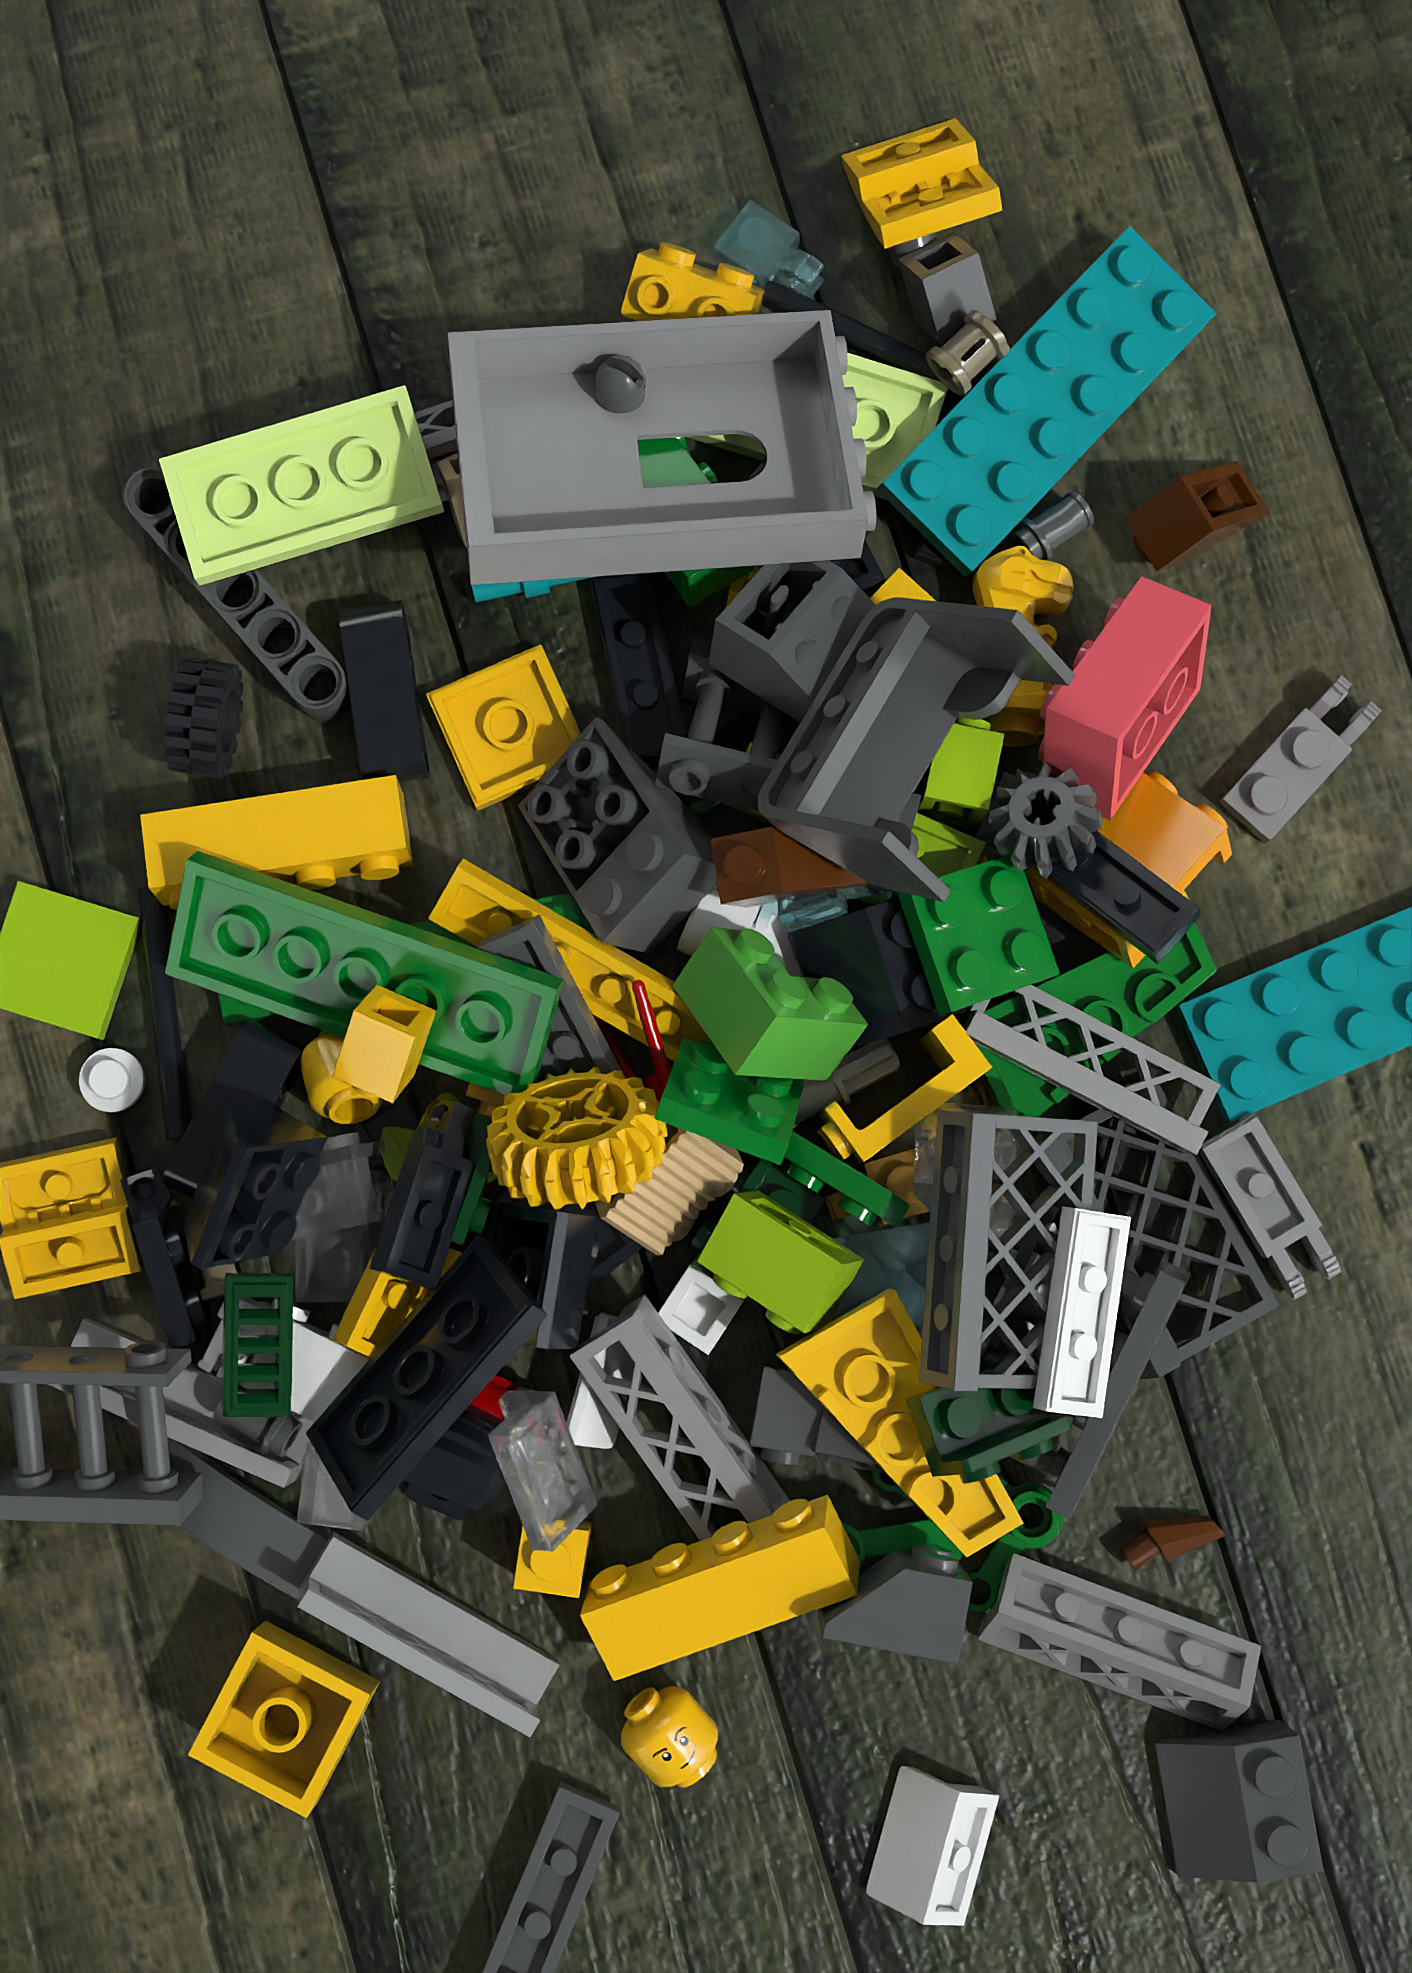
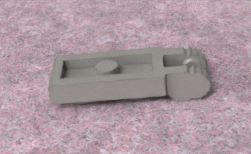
[1218,675,1382,844]
[1199,1114,1342,1300]

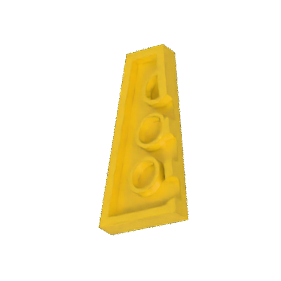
[776,1288,1023,1557]

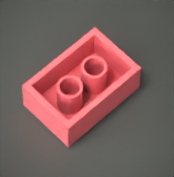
[1038,576,1212,820]

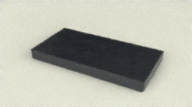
[306,1235,548,1521]

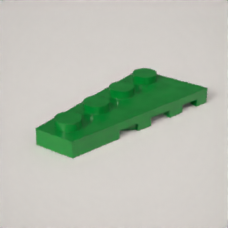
[958,923,1217,1138]

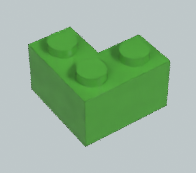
[673,927,868,1081]

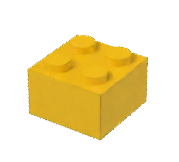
[188,1620,380,1818]

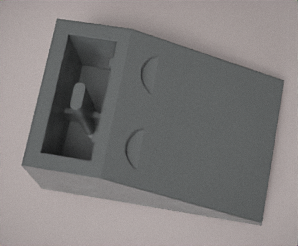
[708,560,876,723]
[518,717,717,954]

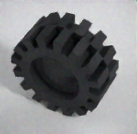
[163,657,243,779]

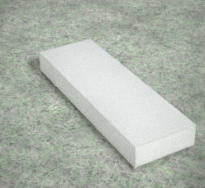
[1033,1206,1131,1418]

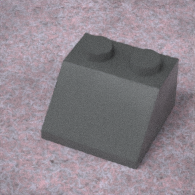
[817,1543,973,1664]
[1153,1720,1324,1883]

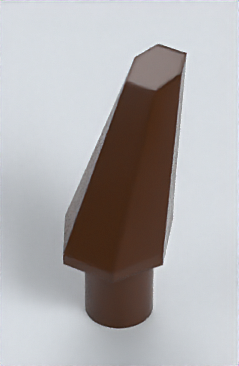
[1120,1515,1226,1571]

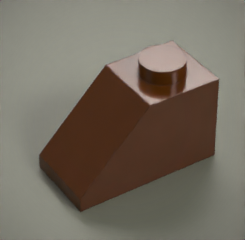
[1124,461,1270,572]
[711,826,869,908]

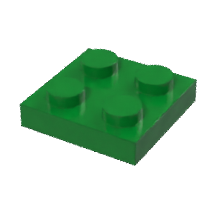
[897,854,1060,1016]
[654,1037,804,1165]

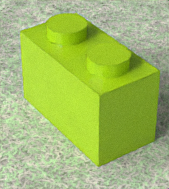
[917,717,1004,832]
[697,1190,865,1334]

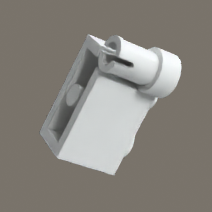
[198,1297,370,1422]

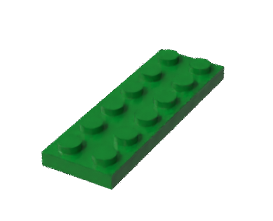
[165,851,564,1095]

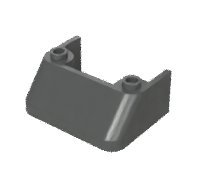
[757,597,1075,902]

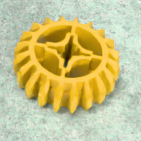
[486,1067,667,1211]

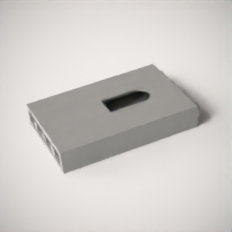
[448,310,876,585]

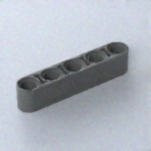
[123,467,351,722]

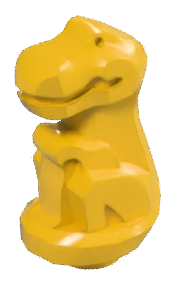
[972,546,1074,747]

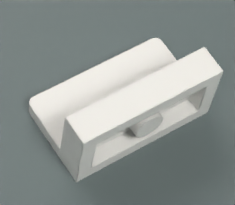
[866,1766,1000,1926]

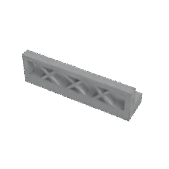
[960,985,1221,1155]
[569,1294,790,1541]
[47,1319,314,1488]
[298,1532,560,1737]
[977,1553,1261,1731]

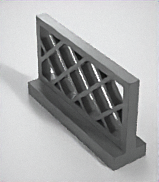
[1016,1084,1280,1380]
[919,1110,1098,1391]

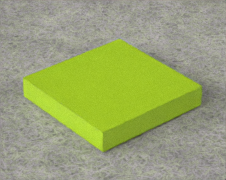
[0,881,141,1041]

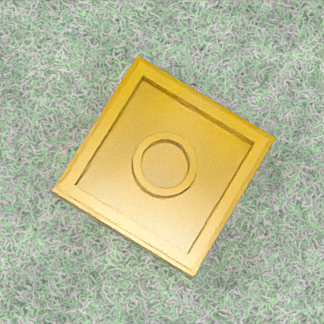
[426,644,581,811]

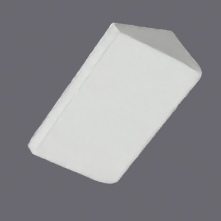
[563,1312,635,1449]

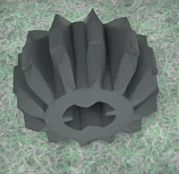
[988,762,1103,879]

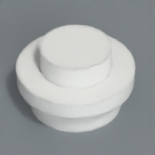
[79,1048,145,1112]

